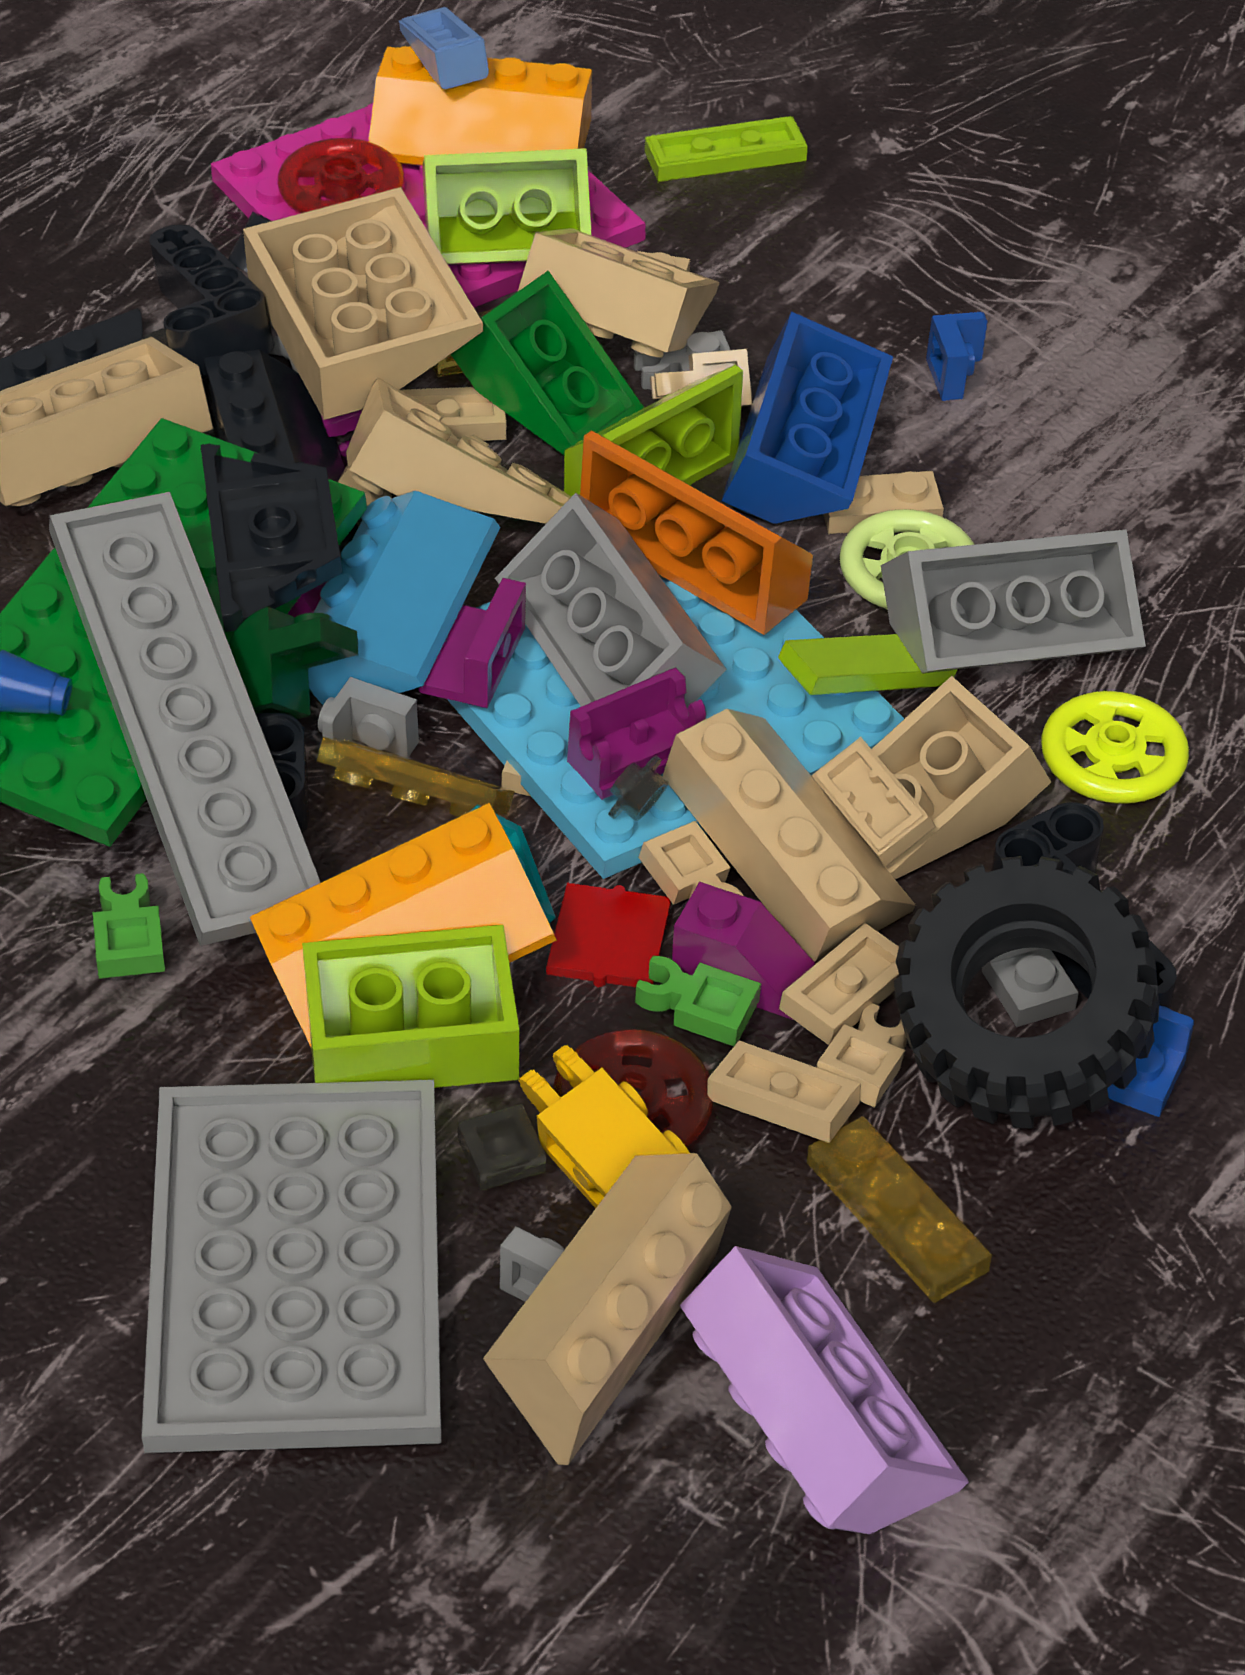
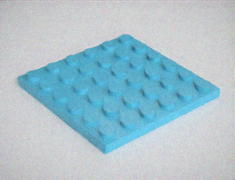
[447,574,904,879]

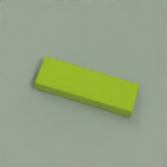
[645,116,808,182]
[778,634,958,695]

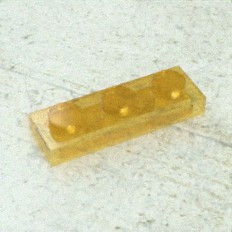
[317,737,515,817]
[807,1116,992,1303]

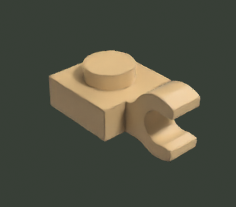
[650,349,752,407]

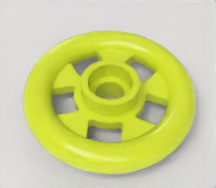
[1041,691,1189,804]

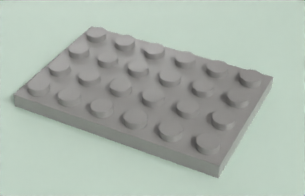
[142,1080,441,1453]

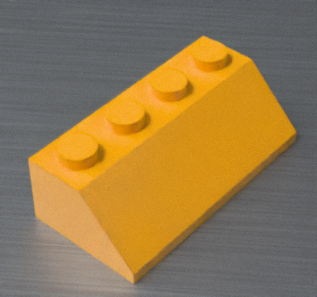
[367,46,592,165]
[250,803,556,1047]

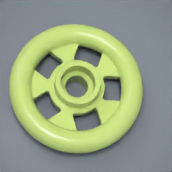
[840,509,975,609]

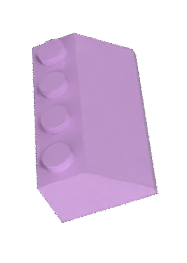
[679,1246,969,1534]

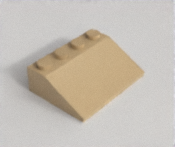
[243,187,483,420]

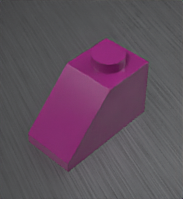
[672,881,816,1020]

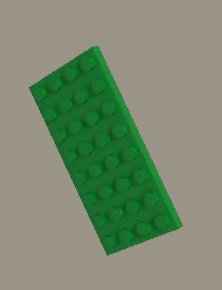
[0,418,367,847]

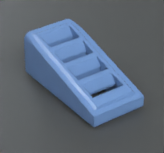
[399,7,489,89]

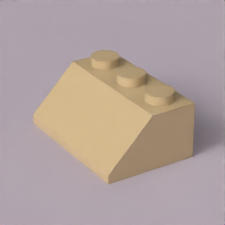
[518,228,720,358]

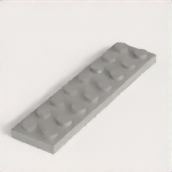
[49,492,321,946]

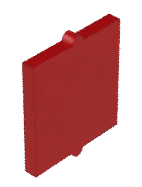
[546,883,671,987]

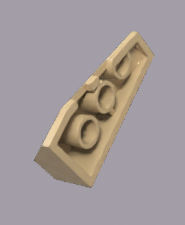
[346,378,571,524]

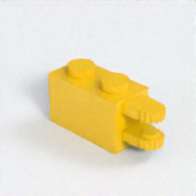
[519,1045,689,1208]

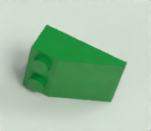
[451,270,644,456]

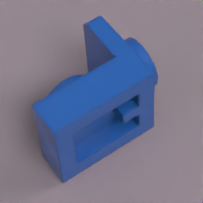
[926,312,988,401]
[1107,1005,1194,1117]

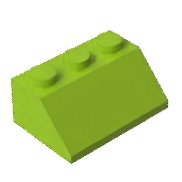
[422,148,591,265]
[564,365,743,497]
[302,925,519,1088]

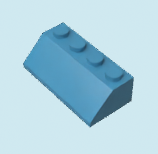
[308,490,500,705]

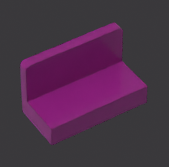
[418,578,526,708]

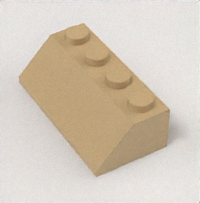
[0,337,213,506]
[662,709,916,963]
[483,1153,732,1465]

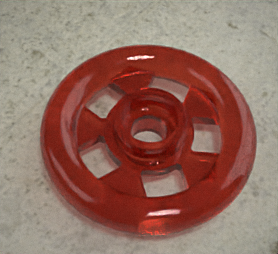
[277,138,405,214]
[552,1029,714,1147]

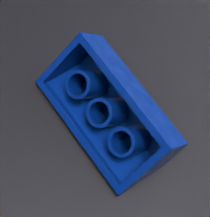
[721,312,893,524]

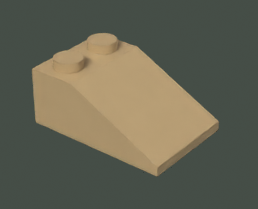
[860,676,1051,880]

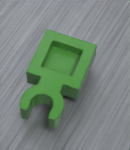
[93,873,165,979]
[635,956,761,1046]

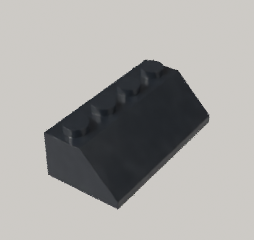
[203,349,362,542]

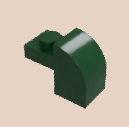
[228,607,359,719]

